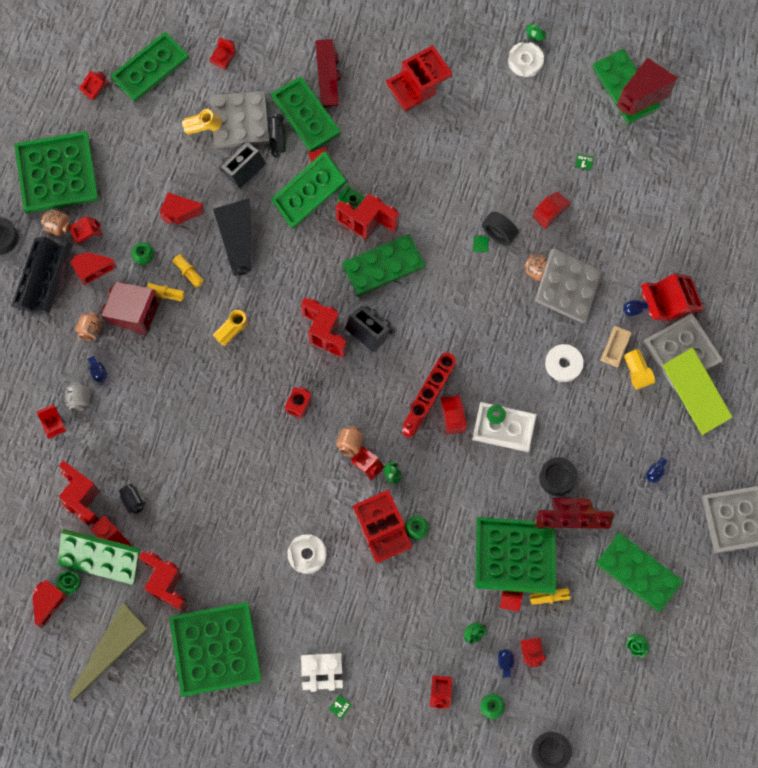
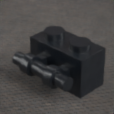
[218,142,267,189]
[345,305,395,352]

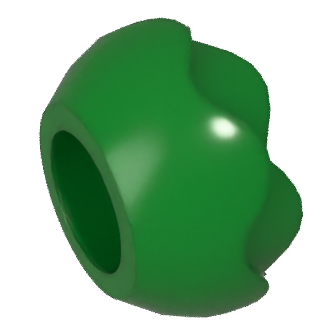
[526,23,547,42]
[131,242,154,265]
[384,461,402,485]
[405,515,429,540]
[55,571,81,594]
[464,622,487,645]
[626,634,650,658]
[480,693,506,719]

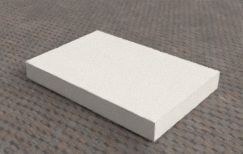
[472,402,537,452]

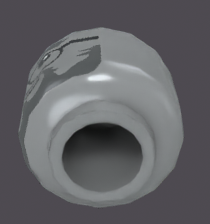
[64,382,90,411]

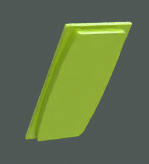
[662,347,732,435]

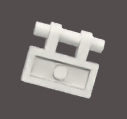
[301,653,343,692]

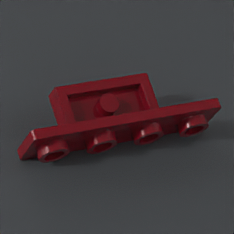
[315,39,341,107]
[535,497,614,529]

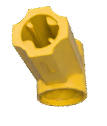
[182,109,222,135]
[213,310,248,347]
[624,349,655,390]

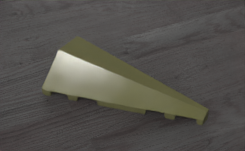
[69,602,149,701]

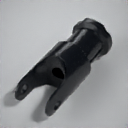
[268,114,286,158]

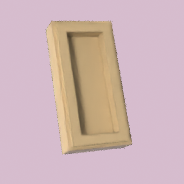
[600,325,632,368]

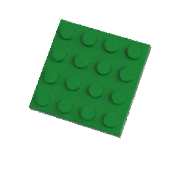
[14,131,99,214]
[475,517,556,594]
[169,602,262,697]

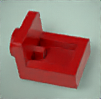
[36,404,66,439]

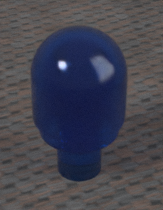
[623,300,649,316]
[87,356,107,382]
[646,458,667,483]
[497,649,514,678]

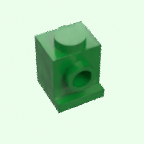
[337,185,365,210]

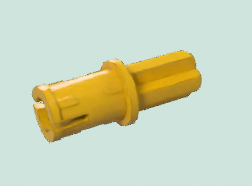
[173,254,204,287]
[147,283,184,302]
[530,587,570,605]

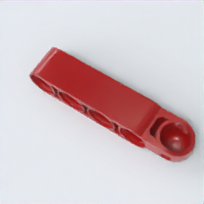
[402,353,456,438]

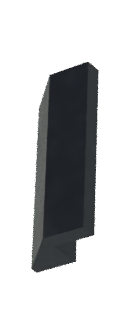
[11,236,73,314]

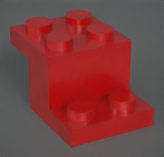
[386,45,452,112]
[335,193,399,240]
[640,273,705,322]
[301,298,347,359]
[58,460,100,526]
[352,490,413,564]
[139,551,187,613]

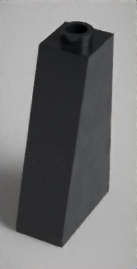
[213,198,251,276]

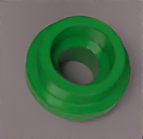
[486,405,506,424]

